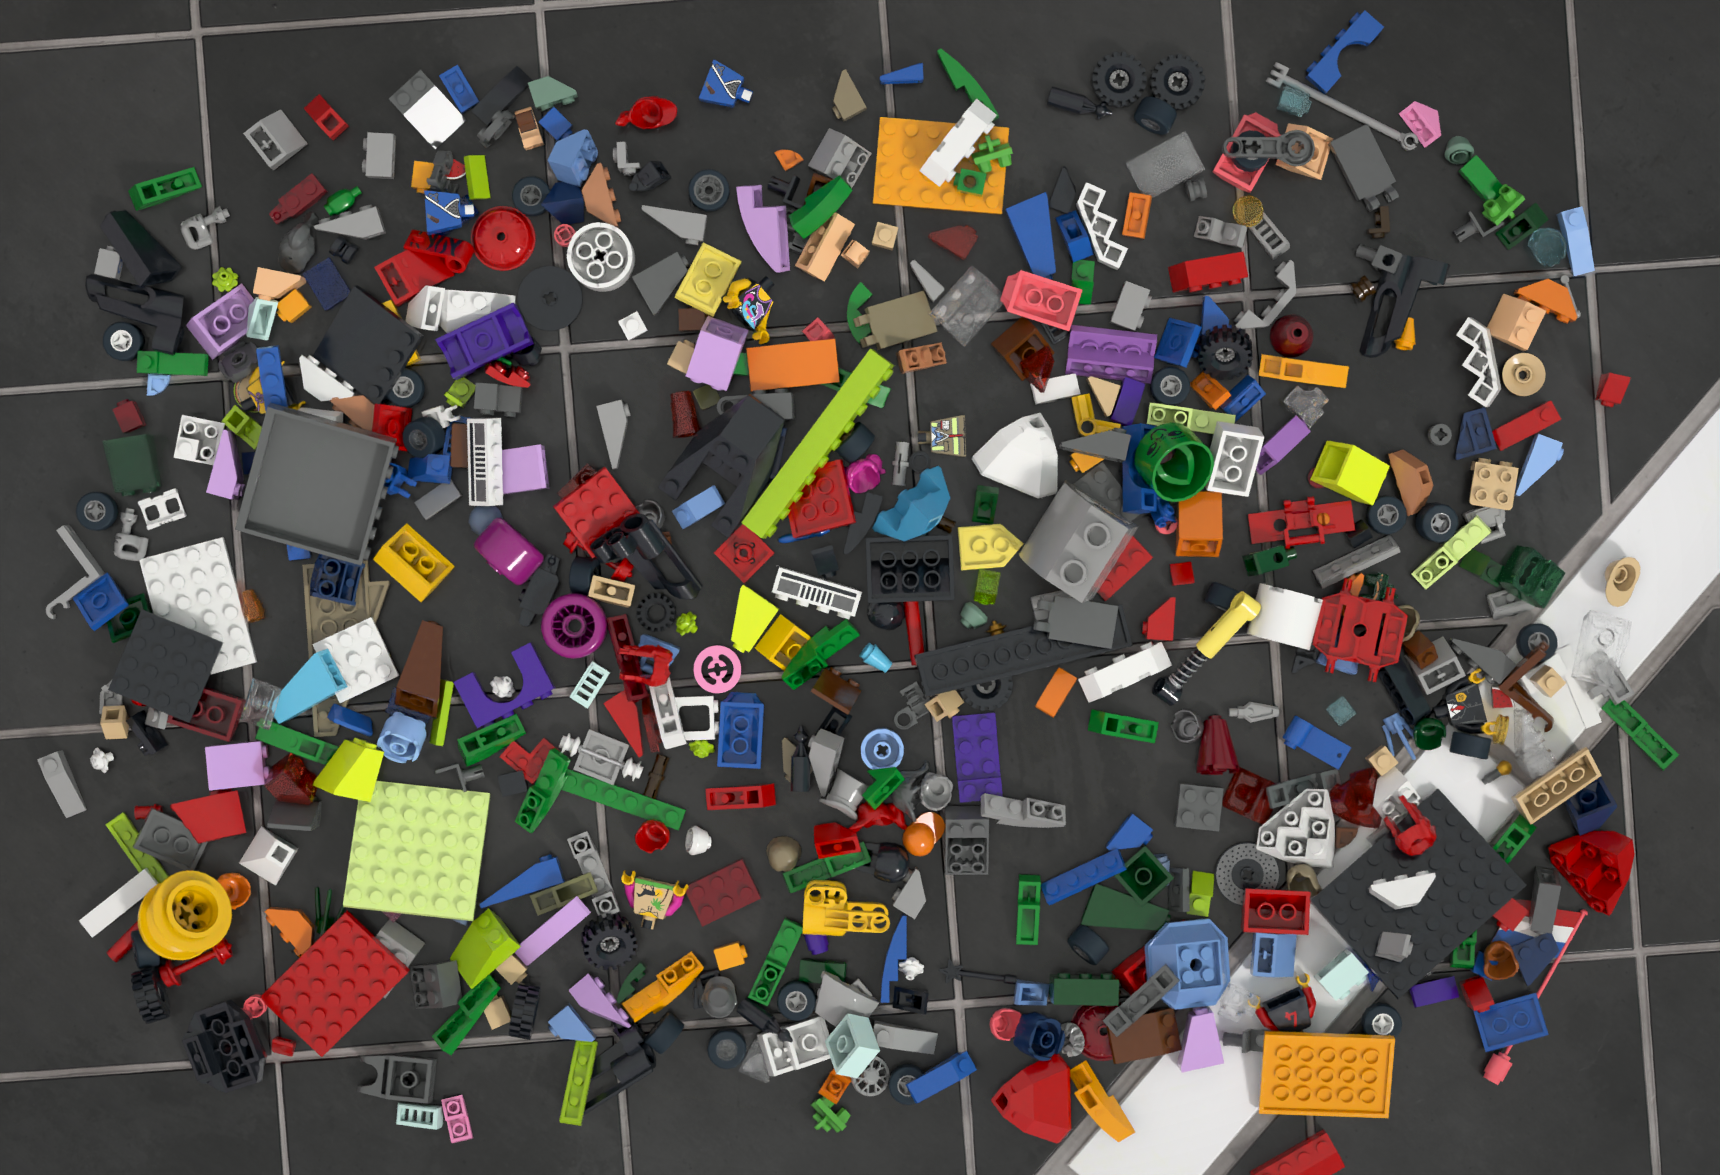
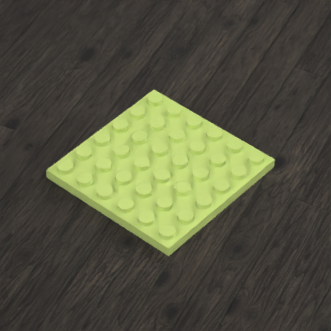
[343,781,490,921]

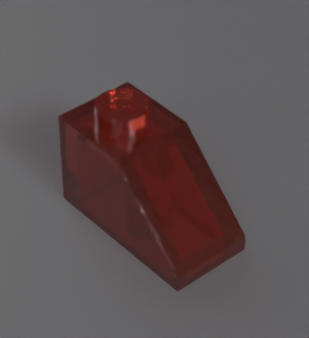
[928,225,979,260]

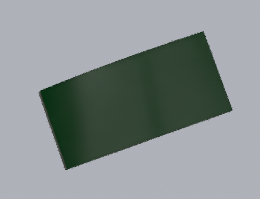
[799,958,847,984]
[617,960,647,1004]

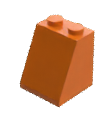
[1175,490,1223,557]

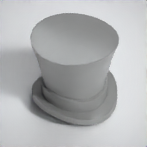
[818,768,869,821]

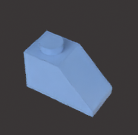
[672,485,725,529]
[548,1003,596,1042]

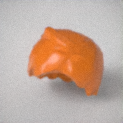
[217,873,251,910]

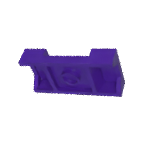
[435,303,534,380]
[952,712,1003,803]

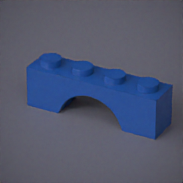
[1305,10,1384,94]
[1122,423,1157,514]

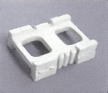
[138,488,187,530]

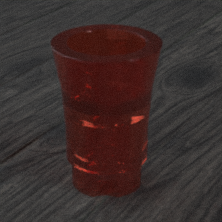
[670,391,701,438]

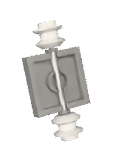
[559,729,644,785]

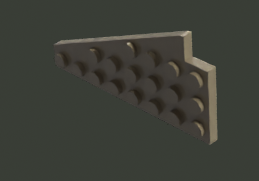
[302,560,390,737]

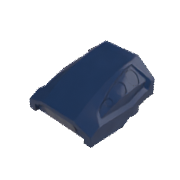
[310,554,365,606]

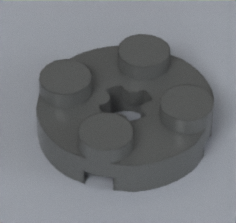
[477,110,515,148]
[218,341,258,383]

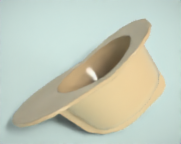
[1605,557,1641,607]

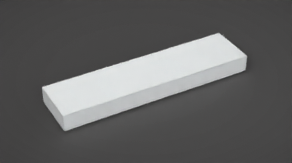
[79,868,159,938]

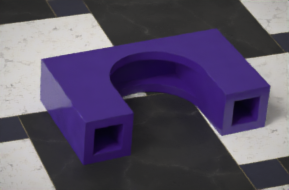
[453,642,555,728]

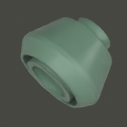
[1444,136,1474,164]
[960,602,988,630]

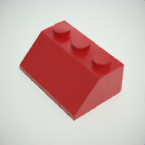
[1241,888,1311,935]

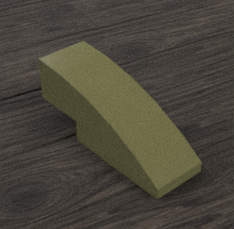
[530,872,598,916]

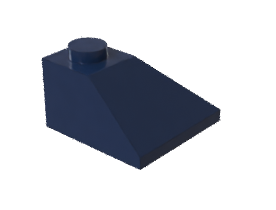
[1564,776,1617,836]

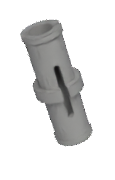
[892,442,910,486]

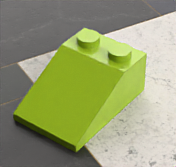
[450,908,521,989]

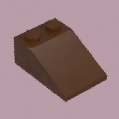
[811,667,861,715]
[1106,1007,1182,1064]

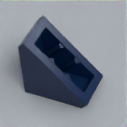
[541,182,584,225]

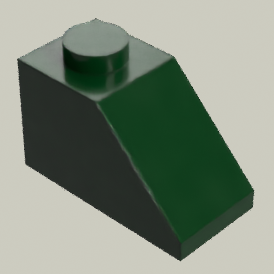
[1495,202,1549,250]

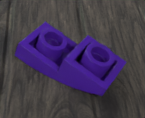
[1110,377,1145,426]
[1410,976,1459,1008]

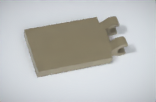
[853,291,937,350]

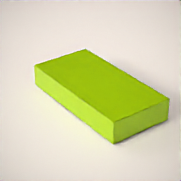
[464,155,490,200]

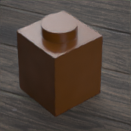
[678,308,709,332]
[1402,630,1438,670]

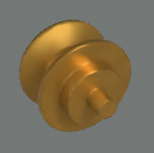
[986,620,1007,636]

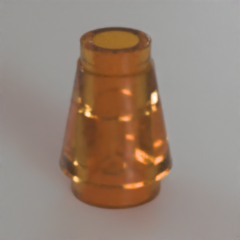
[241,589,265,623]

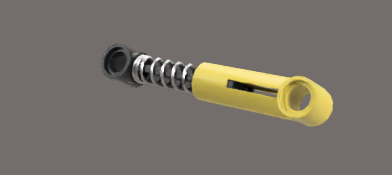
[1152,591,1261,706]

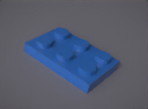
[1474,993,1549,1052]

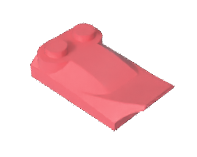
[1213,112,1281,193]
[1000,270,1083,331]

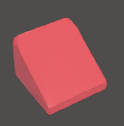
[802,317,835,341]

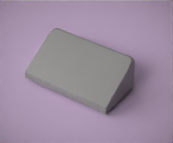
[414,480,462,520]
[1486,583,1535,620]

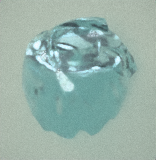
[1527,227,1567,267]

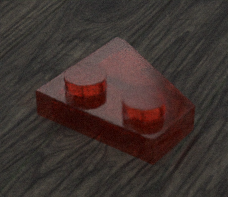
[641,694,662,753]

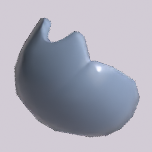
[468,506,503,535]

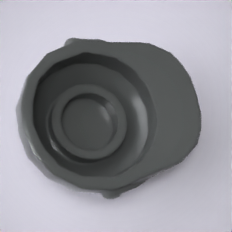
[701,976,737,1018]

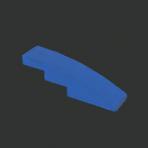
[881,914,907,1003]

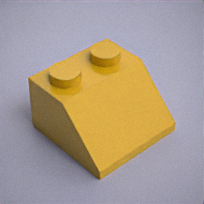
[755,614,812,671]

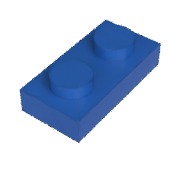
[439,65,480,113]

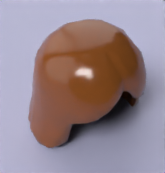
[1483,941,1519,980]

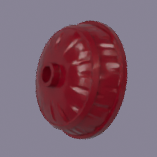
[1071,1001,1122,1061]

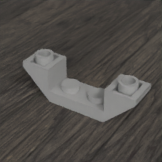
[1233,260,1297,330]
[567,831,620,918]

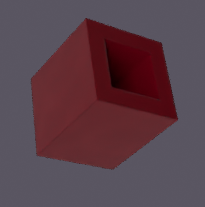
[112,399,146,434]

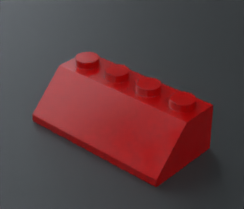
[1249,1129,1345,1175]

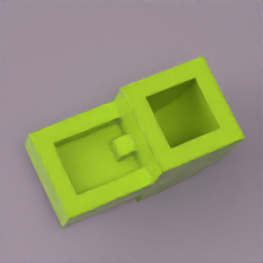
[221,405,262,450]

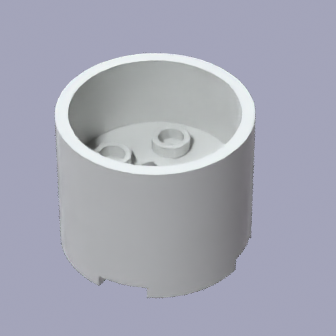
[567,222,635,292]
[1246,583,1323,650]

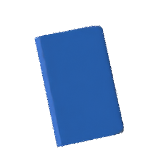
[1219,375,1266,422]
[327,704,373,737]

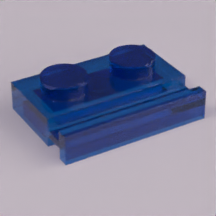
[303,258,351,311]

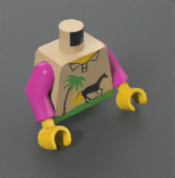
[621,870,688,929]

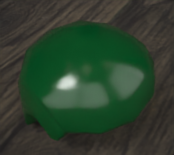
[1413,718,1446,750]

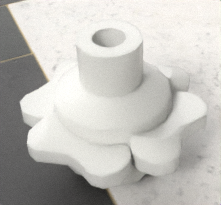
[490,676,515,698]
[90,747,114,773]
[898,957,924,980]

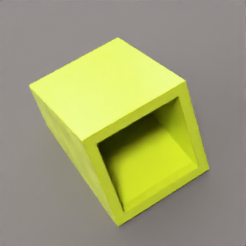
[1310,441,1389,505]
[731,585,779,653]
[313,738,384,802]

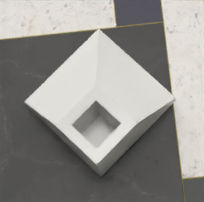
[174,415,225,465]
[1373,766,1423,825]
[239,826,299,885]

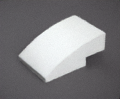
[757,1016,830,1076]

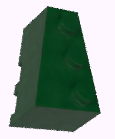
[1049,973,1119,1006]

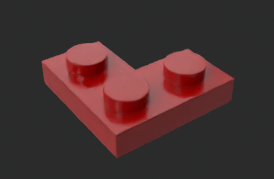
[500,737,561,785]

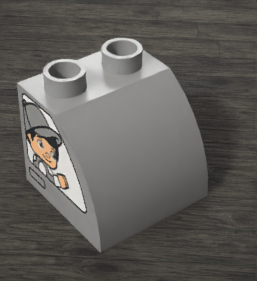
[1019,480,1139,603]

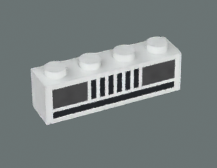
[467,418,503,506]
[772,567,862,619]

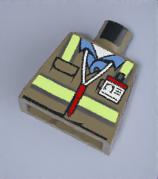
[917,415,966,457]

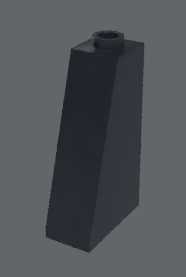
[100,210,182,287]

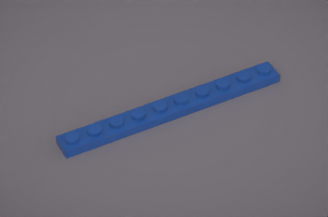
[256,345,311,561]

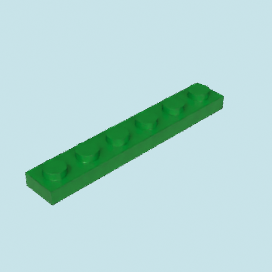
[561,768,686,831]

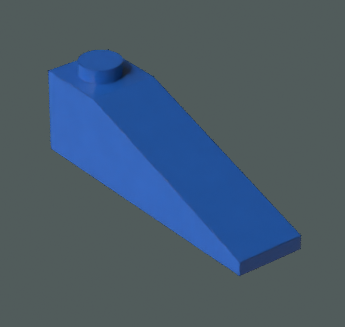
[480,854,565,908]

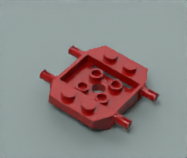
[1312,578,1408,682]

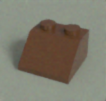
[991,317,1055,381]

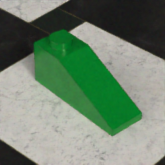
[128,167,202,211]
[1088,709,1159,743]
[457,714,526,767]
[1493,814,1537,864]

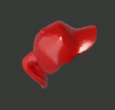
[615,96,677,129]
[848,802,907,833]

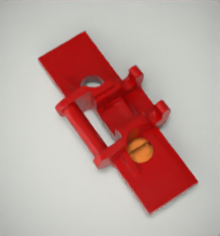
[1248,496,1355,549]

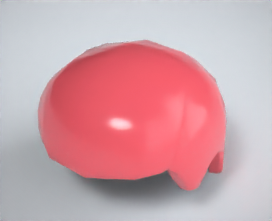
[990,1008,1022,1041]

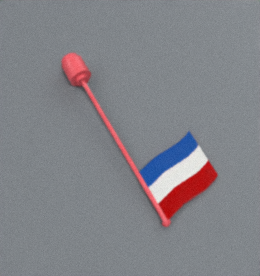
[1483,899,1588,1085]

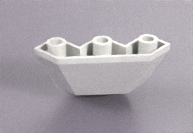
[972,413,1058,498]
[1256,789,1335,868]

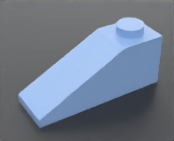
[1557,206,1595,277]
[1514,434,1564,496]

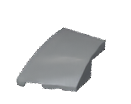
[814,971,879,1027]

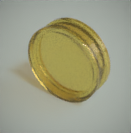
[1233,195,1263,227]
[1493,714,1509,745]

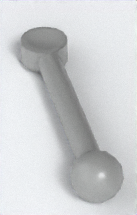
[1560,275,1581,318]

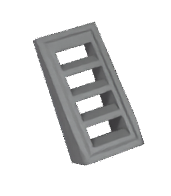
[1246,211,1290,260]
[910,260,944,302]

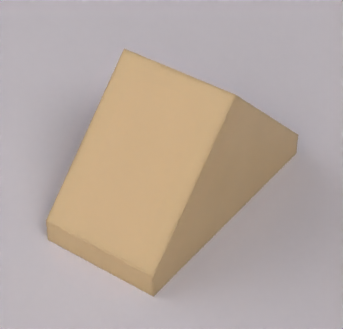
[1086,376,1120,417]

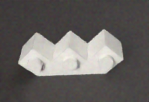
[919,99,997,187]
[1076,182,1128,270]
[1456,317,1501,407]
[1078,641,1172,703]

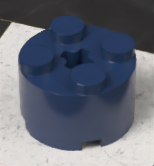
[1013,1012,1065,1061]

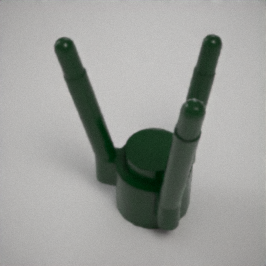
[315,887,346,935]

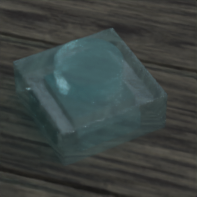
[1326,696,1357,727]

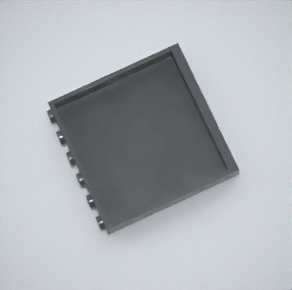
[235,402,399,565]

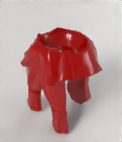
[619,645,673,687]
[1384,795,1437,856]

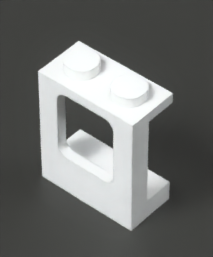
[675,695,719,740]

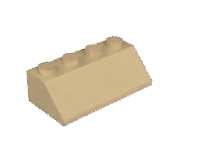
[1511,747,1602,824]

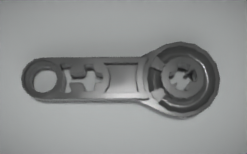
[1222,130,1315,166]

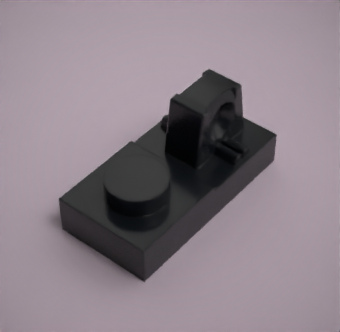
[126,710,168,756]

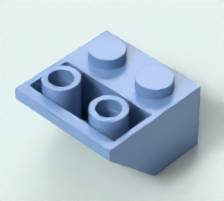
[547,129,598,187]
[1250,932,1297,978]

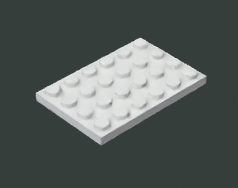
[139,537,257,675]

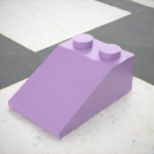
[186,284,254,360]
[206,429,246,500]

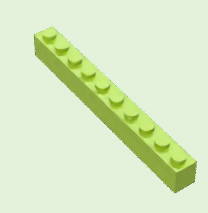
[741,349,894,538]

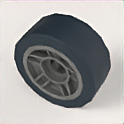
[688,169,730,212]

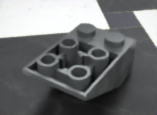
[945,806,989,875]

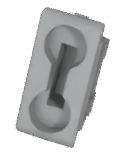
[1462,506,1506,544]

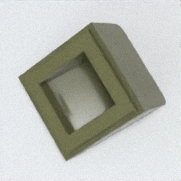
[693,384,720,411]

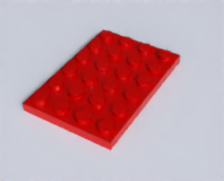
[260,910,410,1057]

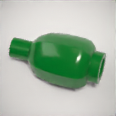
[324,186,362,216]

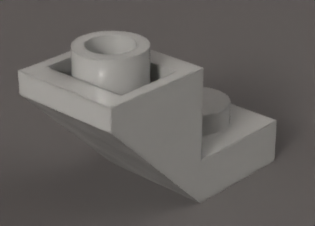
[1194,216,1247,248]

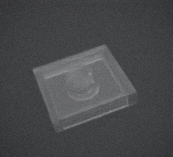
[240,678,282,730]

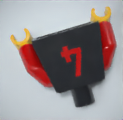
[1247,973,1316,1032]

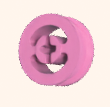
[694,645,741,693]

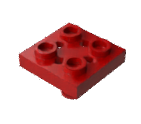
[714,524,774,583]

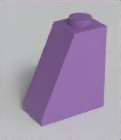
[1256,415,1311,475]

